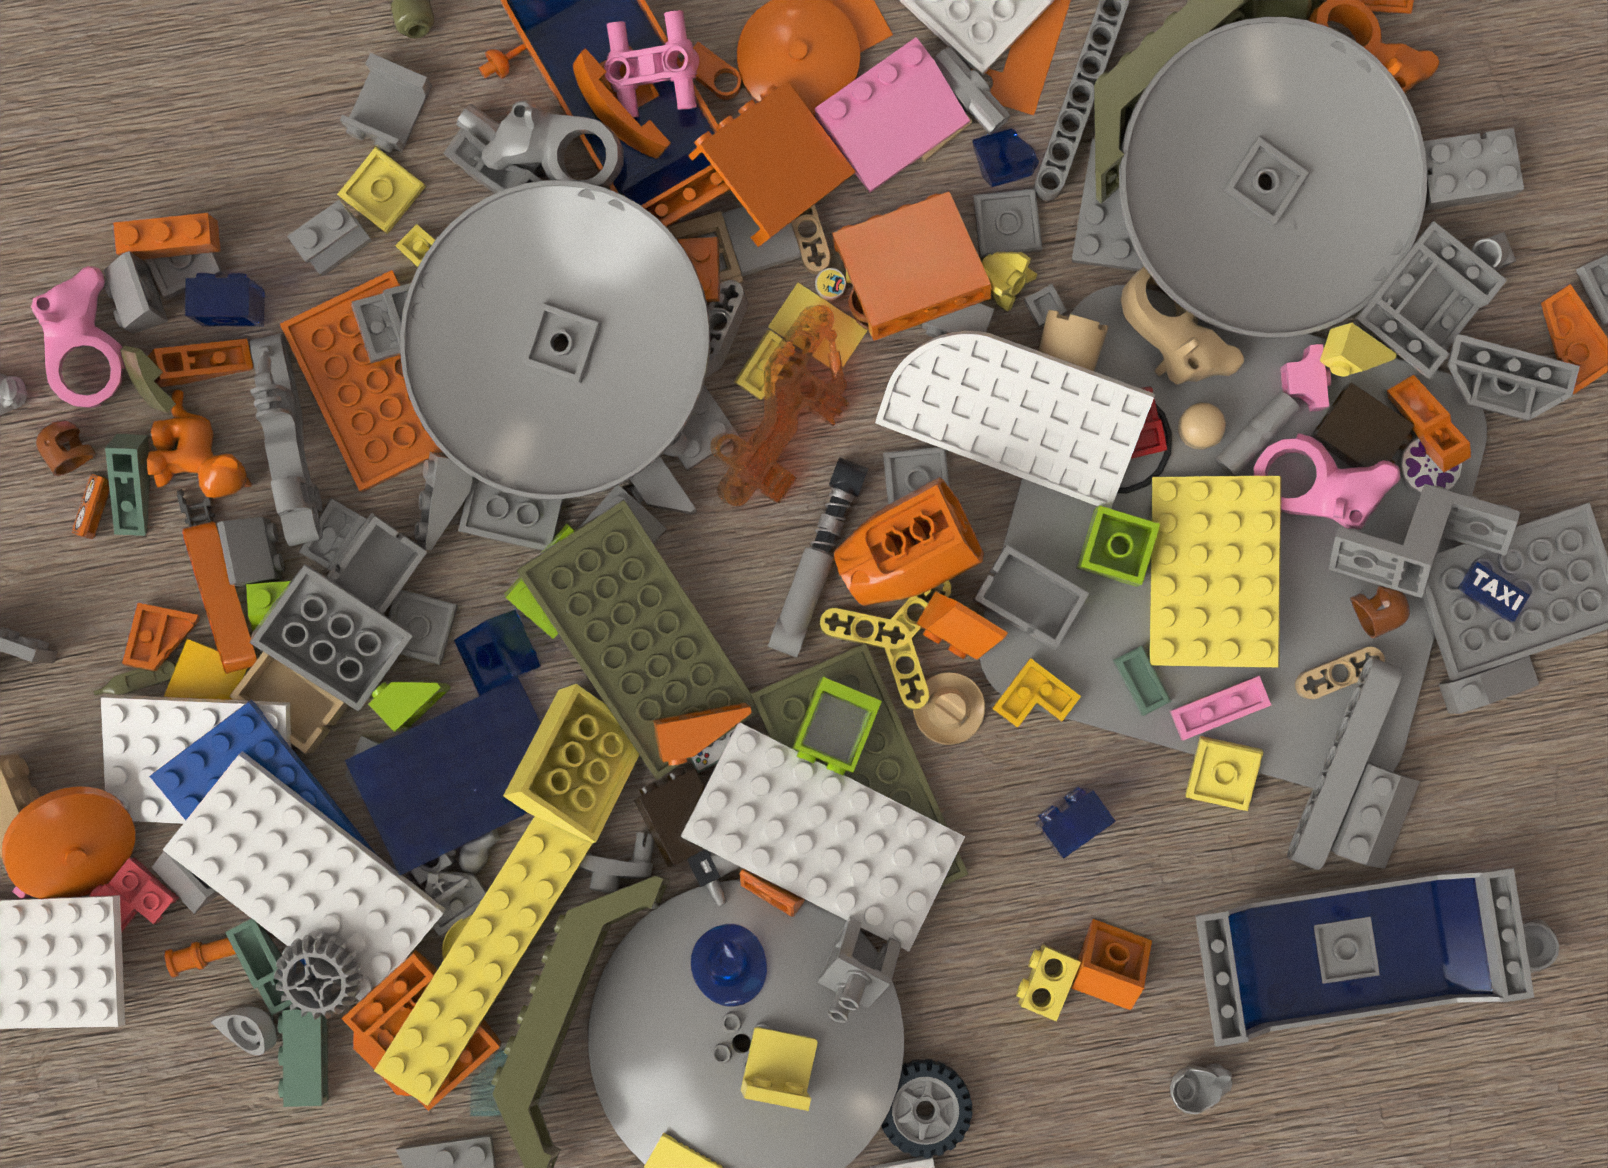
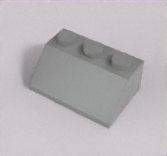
[1331,762,1420,869]

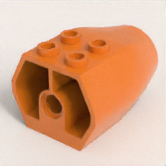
[834,477,984,606]

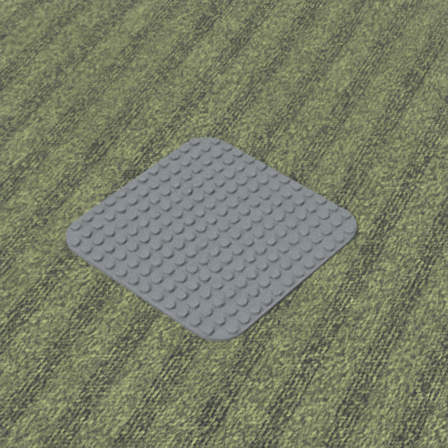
[979,285,1487,788]

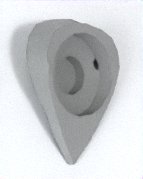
[211,1006,277,1056]

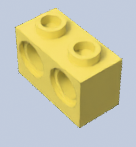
[1016,944,1081,1022]

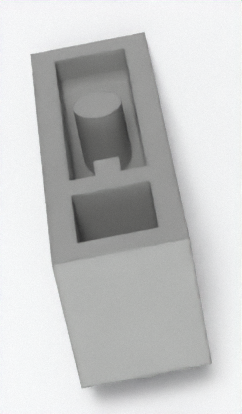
[1439,656,1539,714]

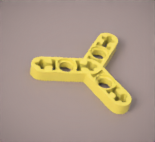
[820,580,951,710]

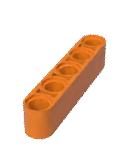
[182,521,257,674]

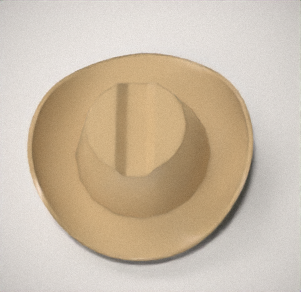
[913,672,985,745]

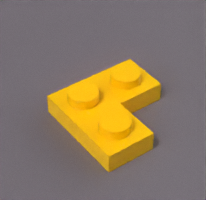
[992,658,1081,728]

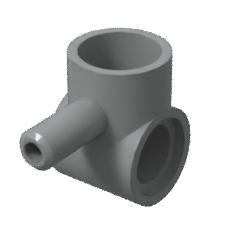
[1471,232,1516,270]

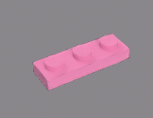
[1170,676,1271,740]

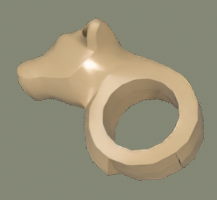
[1121,266,1244,384]

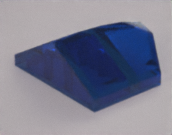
[972,128,1039,187]

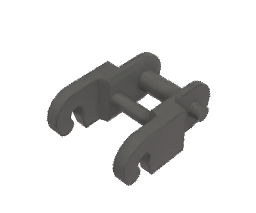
[177,489,215,527]

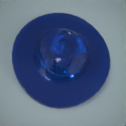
[691,924,767,1007]

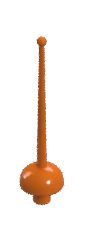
[479,29,556,79]

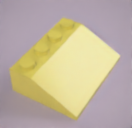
[503,684,639,843]

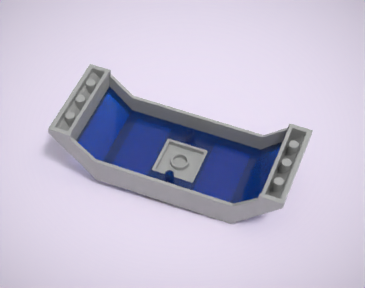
[1195,868,1534,1047]

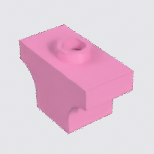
[1280,344,1331,412]

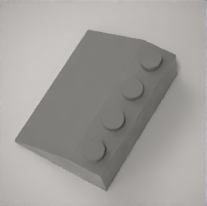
[250,564,413,712]

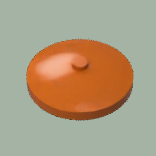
[737,0,860,117]
[2,786,136,899]

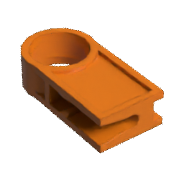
[681,42,742,100]

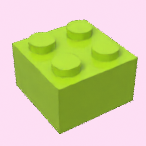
[1076,505,1160,587]

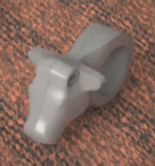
[482,100,624,188]

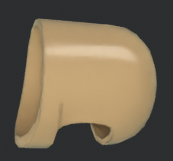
[1178,402,1226,450]

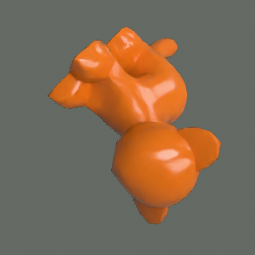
[147,390,252,498]

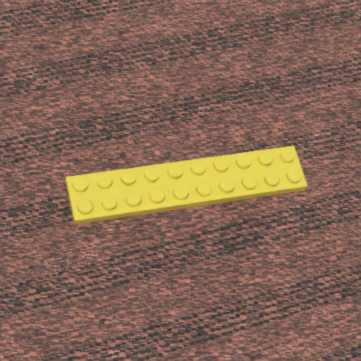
[374,816,594,1106]

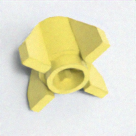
[982,252,1037,311]

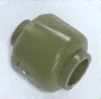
[391,0,435,39]

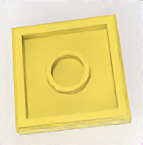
[337,147,426,234]
[1185,736,1263,811]

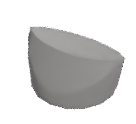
[1523,919,1559,973]

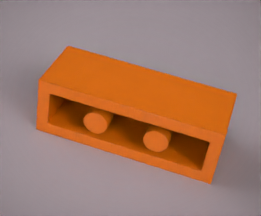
[113,213,221,260]

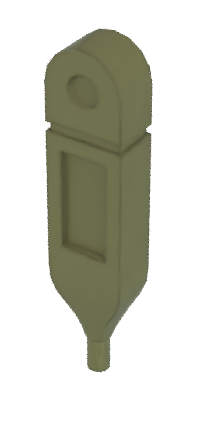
[93,661,176,696]

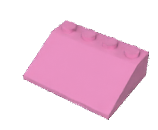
[815,37,970,193]

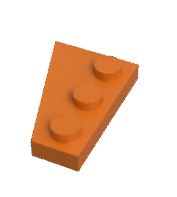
[1541,284,1608,395]

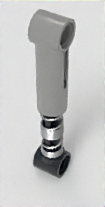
[768,457,869,658]

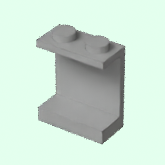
[340,53,432,153]
[287,200,372,276]

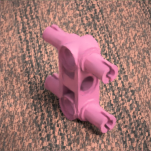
[604,10,699,118]

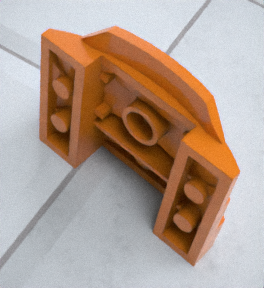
[341,950,501,1111]

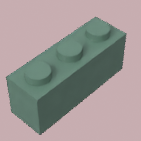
[278,1006,329,1107]

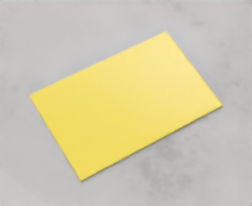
[768,283,868,374]

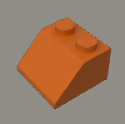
[916,591,1008,660]
[1071,919,1152,1010]

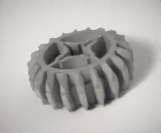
[274,932,363,1020]

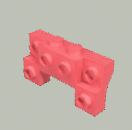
[89,857,179,932]

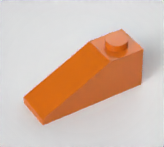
[148,338,253,387]
[653,703,752,765]

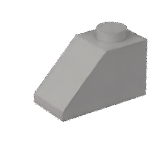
[629,457,697,515]

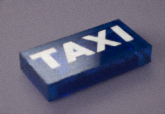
[1457,562,1530,622]

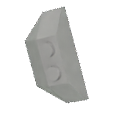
[1448,334,1580,421]

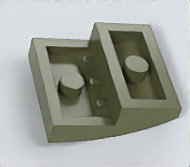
[120,346,176,413]

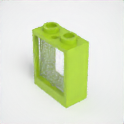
[792,677,882,776]

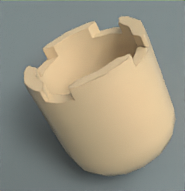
[1038,310,1109,371]

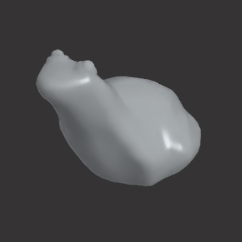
[459,829,501,874]

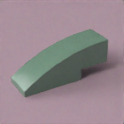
[225,918,292,1015]

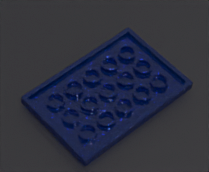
[345,678,541,876]

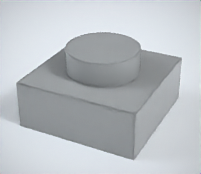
[1024,284,1067,328]

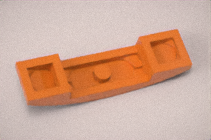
[573,48,671,159]

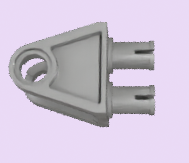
[817,917,901,1023]

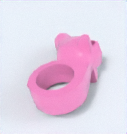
[31,266,125,408]
[1254,433,1400,530]

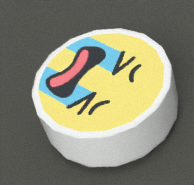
[815,268,846,301]

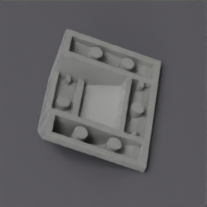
[1355,221,1507,379]

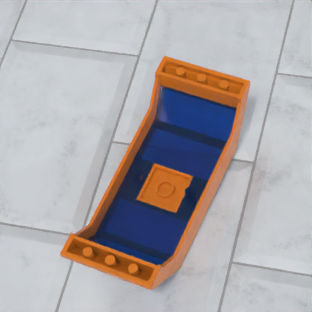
[500,0,731,227]

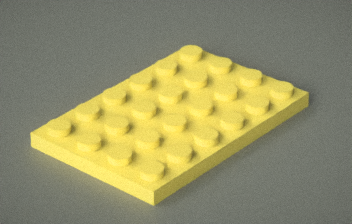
[1150,476,1281,668]

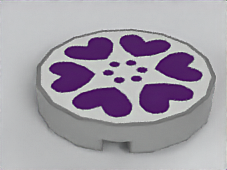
[1398,437,1464,495]

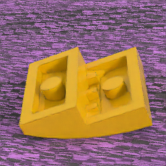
[163,639,247,700]

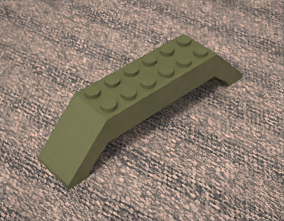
[1094,0,1327,204]
[491,876,669,1168]

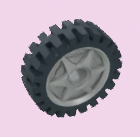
[881,1059,972,1158]

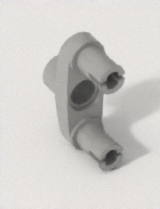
[579,832,655,893]

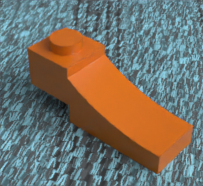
[1387,375,1471,473]

